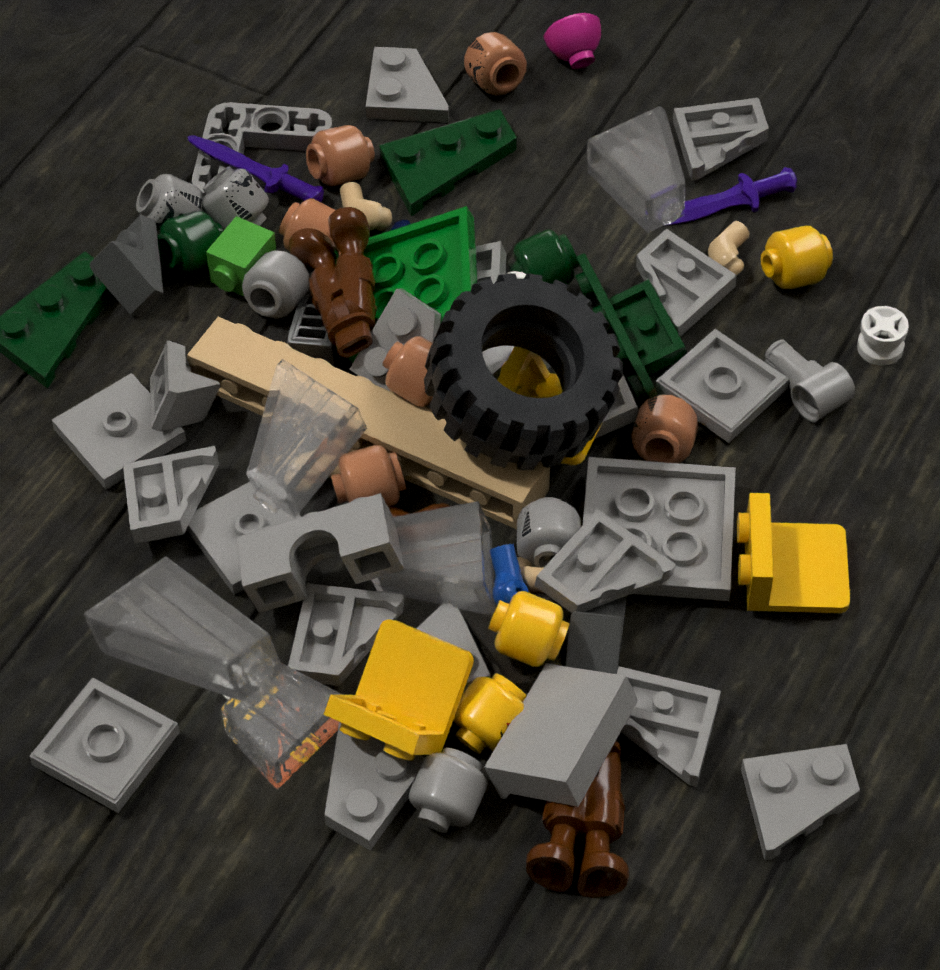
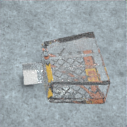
[215,660,341,790]

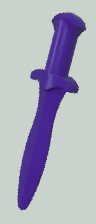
[188,136,324,202]
[654,167,797,226]

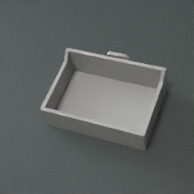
[484,664,638,807]

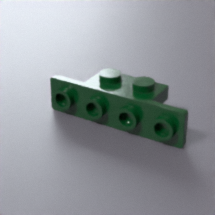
[575,253,687,403]

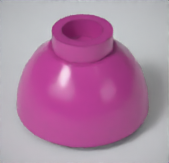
[543,13,601,69]

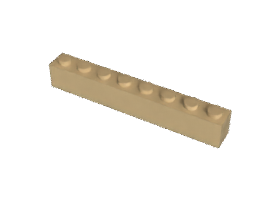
[187,317,550,529]

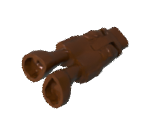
[289,207,377,357]
[526,741,630,898]

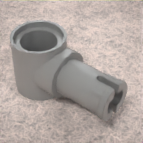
[765,339,855,422]

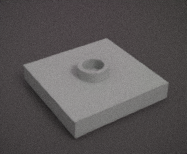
[655,329,789,443]
[52,373,186,490]
[186,472,301,595]
[29,678,180,813]

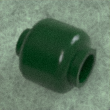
[157,211,224,275]
[508,229,579,285]

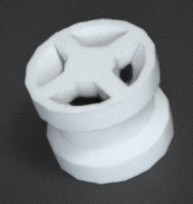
[857,306,909,366]

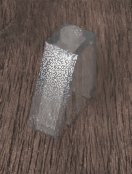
[587,106,686,233]
[246,359,367,518]
[371,501,496,614]

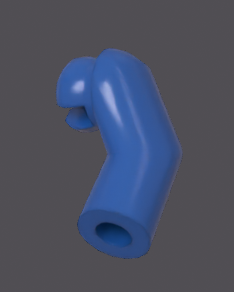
[489,544,529,605]

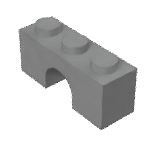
[236,493,404,613]

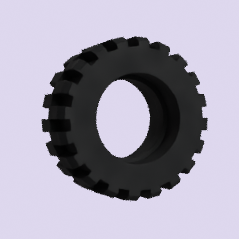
[424,273,623,470]

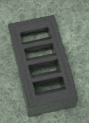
[286,289,338,367]

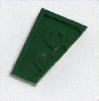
[379,109,517,216]
[0,252,112,389]

